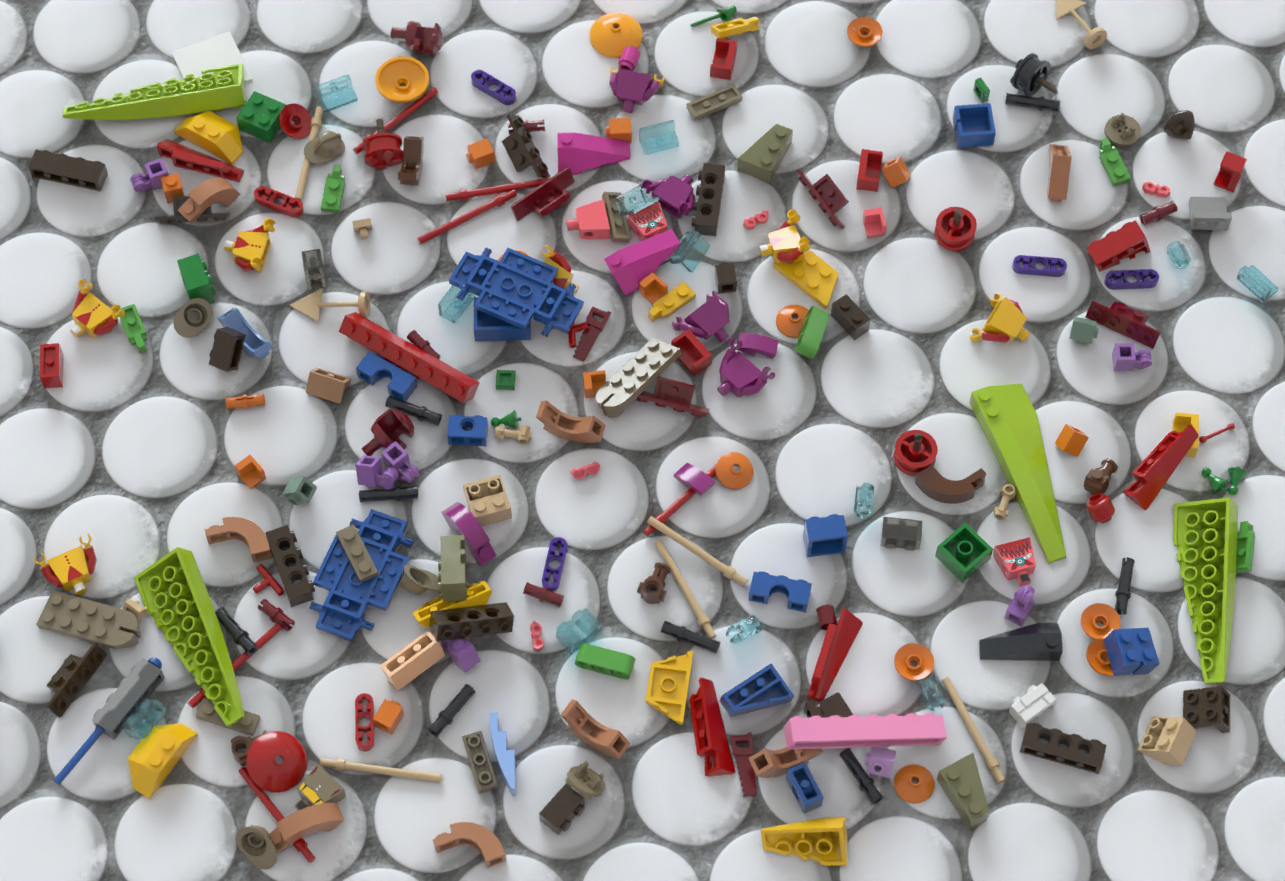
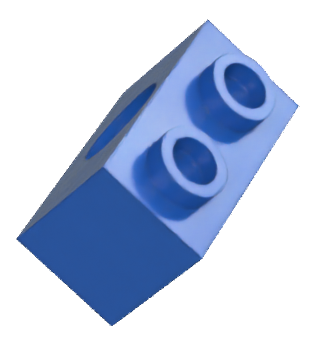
[447,414,488,446]
[786,762,824,814]

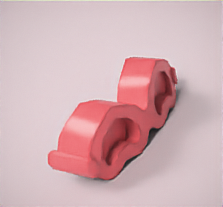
[1142,182,1171,198]
[743,210,769,229]
[570,462,600,479]
[530,621,544,652]

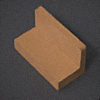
[306,367,351,404]

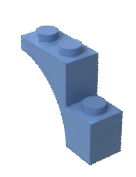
[217,308,273,359]

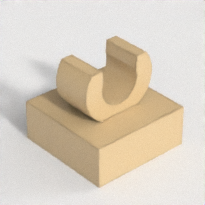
[352,218,372,239]
[123,598,147,624]

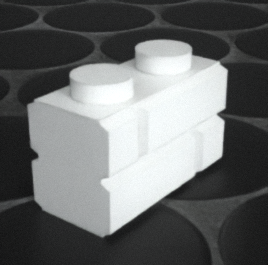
[1009,683,1057,730]

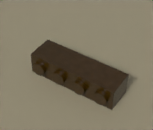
[29,149,108,192]

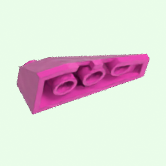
[557,133,630,175]
[604,229,681,296]

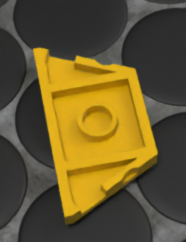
[773,251,838,310]
[646,651,693,725]

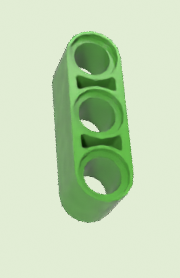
[795,306,830,360]
[575,643,636,679]

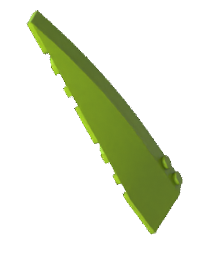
[63,64,246,120]
[969,384,1066,564]
[1173,497,1238,685]
[134,547,245,727]

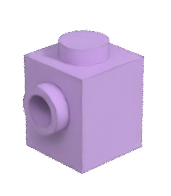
[864,747,896,778]

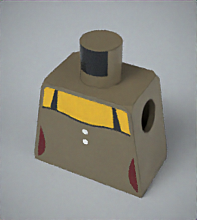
[295,764,346,811]

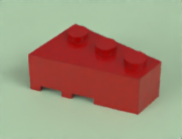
[1086,220,1151,272]

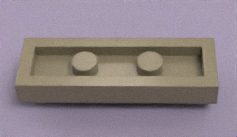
[686,84,742,121]
[602,192,631,243]
[336,524,379,583]
[196,698,261,736]

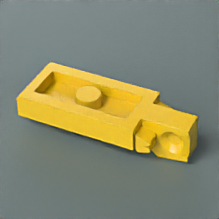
[710,17,760,39]
[648,282,696,322]

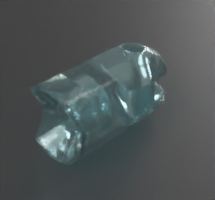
[854,483,874,518]
[726,615,762,644]
[918,674,945,711]

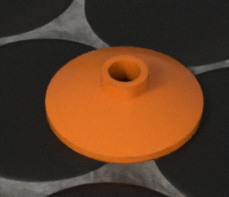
[847,17,882,47]
[776,305,809,338]
[715,452,753,489]
[1080,603,1121,640]
[1086,639,1114,676]
[894,643,934,681]
[894,764,935,804]

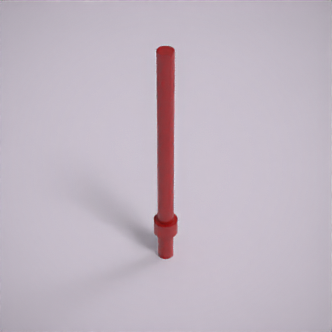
[353,87,438,155]
[445,177,551,201]
[417,189,517,244]
[643,465,716,537]
[188,623,282,708]
[238,767,315,863]

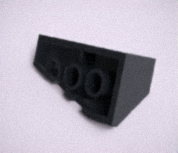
[979,623,1063,661]

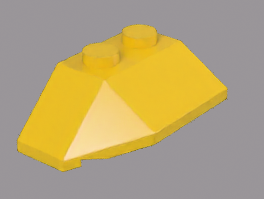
[174,111,243,165]
[412,581,492,628]
[127,723,198,799]

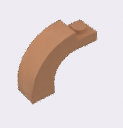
[178,178,240,224]
[536,400,606,443]
[205,517,272,563]
[561,700,630,759]
[749,747,823,778]
[269,803,345,852]
[433,822,506,868]

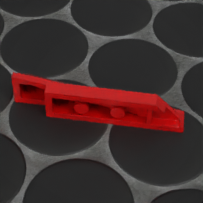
[157,139,244,182]
[1123,424,1199,510]
[807,608,863,702]
[689,677,735,777]

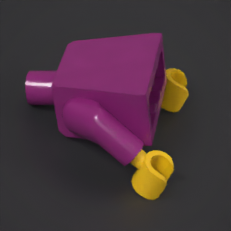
[609,67,664,113]

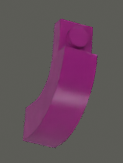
[441,502,497,566]

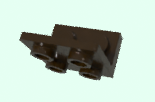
[1183,686,1230,733]
[804,692,853,718]

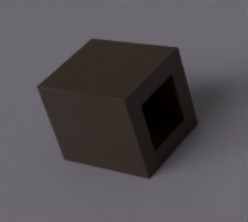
[715,263,737,294]

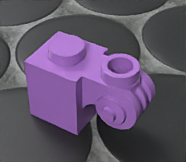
[130,158,168,193]
[1112,343,1152,371]
[381,441,419,484]
[355,455,399,490]
[1004,585,1035,627]
[441,638,481,673]

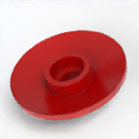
[279,103,312,139]

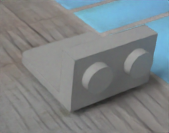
[1189,197,1232,230]

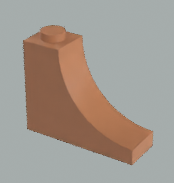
[1047,144,1072,202]

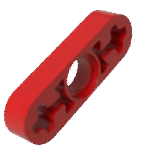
[254,186,304,218]
[355,693,375,751]

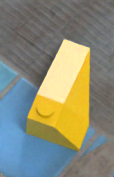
[761,817,848,866]

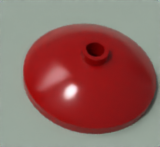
[246,731,307,793]

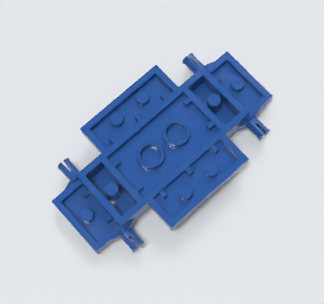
[449,247,584,337]
[309,509,414,642]

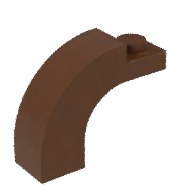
[398,136,424,185]
[915,465,986,504]

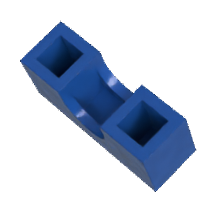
[356,351,417,401]
[748,571,812,613]

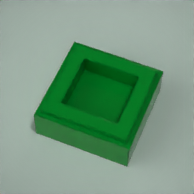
[973,77,990,103]
[495,370,516,390]

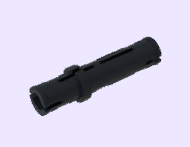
[1005,93,1060,112]
[385,395,442,426]
[359,486,418,503]
[1114,557,1135,615]
[215,607,258,655]
[661,620,721,654]
[428,684,475,737]
[839,748,883,805]

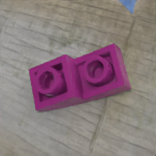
[736,333,778,359]
[673,463,715,496]

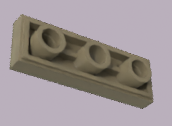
[462,731,498,793]

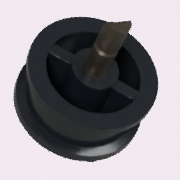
[1010,53,1058,96]

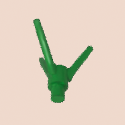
[691,5,737,39]

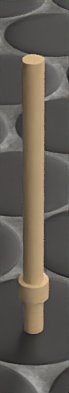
[295,106,323,201]
[647,516,748,586]
[655,540,717,639]
[942,677,1005,784]
[320,758,442,783]

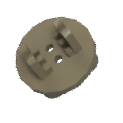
[1104,113,1141,148]
[565,761,605,800]

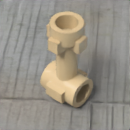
[495,425,532,444]
[993,484,1016,520]

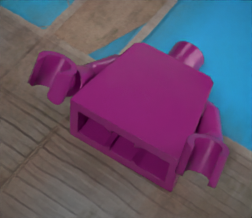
[640,174,695,219]
[671,290,730,343]
[717,338,775,397]

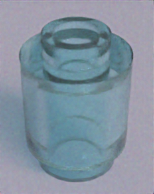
[1167,241,1191,269]

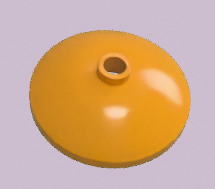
[590,13,643,58]
[375,56,429,103]

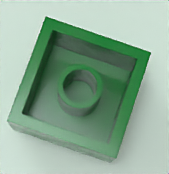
[236,91,286,143]
[177,254,216,304]
[935,523,993,583]

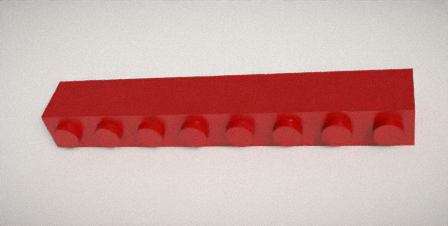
[339,312,480,403]

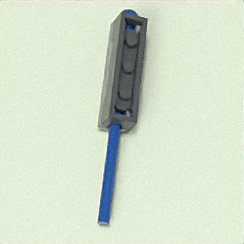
[53,658,165,785]

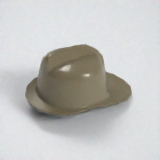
[304,131,345,164]
[173,298,213,338]
[400,564,438,595]
[235,825,278,869]

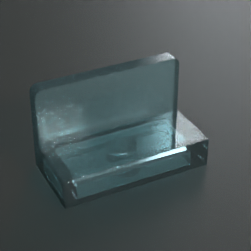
[315,74,358,112]
[639,120,679,155]
[615,185,659,216]
[668,231,710,272]
[1236,265,1279,303]
[438,285,476,324]

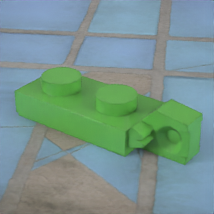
[1099,138,1131,186]
[321,164,345,213]
[118,304,148,353]
[1236,521,1255,574]

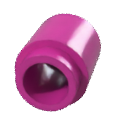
[618,46,641,71]

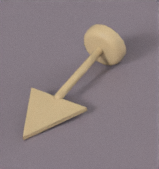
[1056,0,1107,49]
[289,289,370,322]

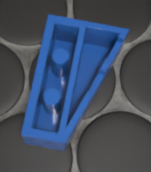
[719,663,794,717]

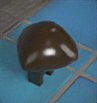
[1163,110,1194,139]

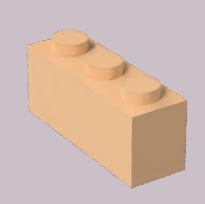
[380,630,446,691]

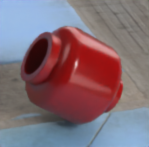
[1086,493,1115,523]

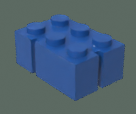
[474,297,531,341]

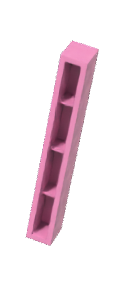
[784,713,947,749]

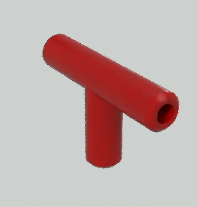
[568,322,589,348]
[253,564,285,596]

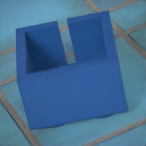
[953,103,996,148]
[803,514,848,557]
[1103,628,1160,676]

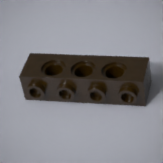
[691,163,725,236]
[265,525,315,607]
[429,602,514,641]
[1019,723,1107,774]

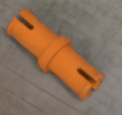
[225,393,265,410]

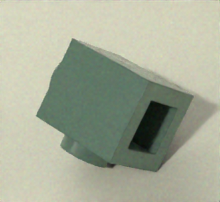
[1069,316,1099,345]
[283,476,317,505]

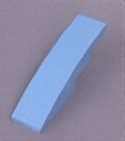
[490,712,516,796]

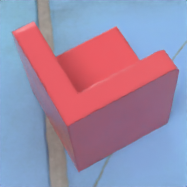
[862,207,887,238]

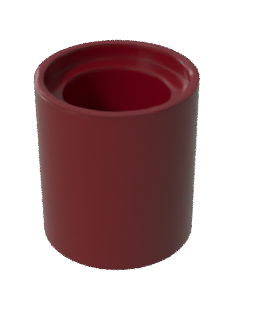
[816,605,837,630]

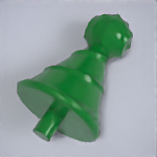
[491,410,522,429]
[1228,466,1247,495]
[1201,467,1228,494]

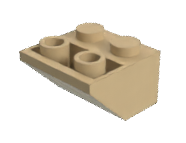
[463,475,512,526]
[1138,716,1197,765]

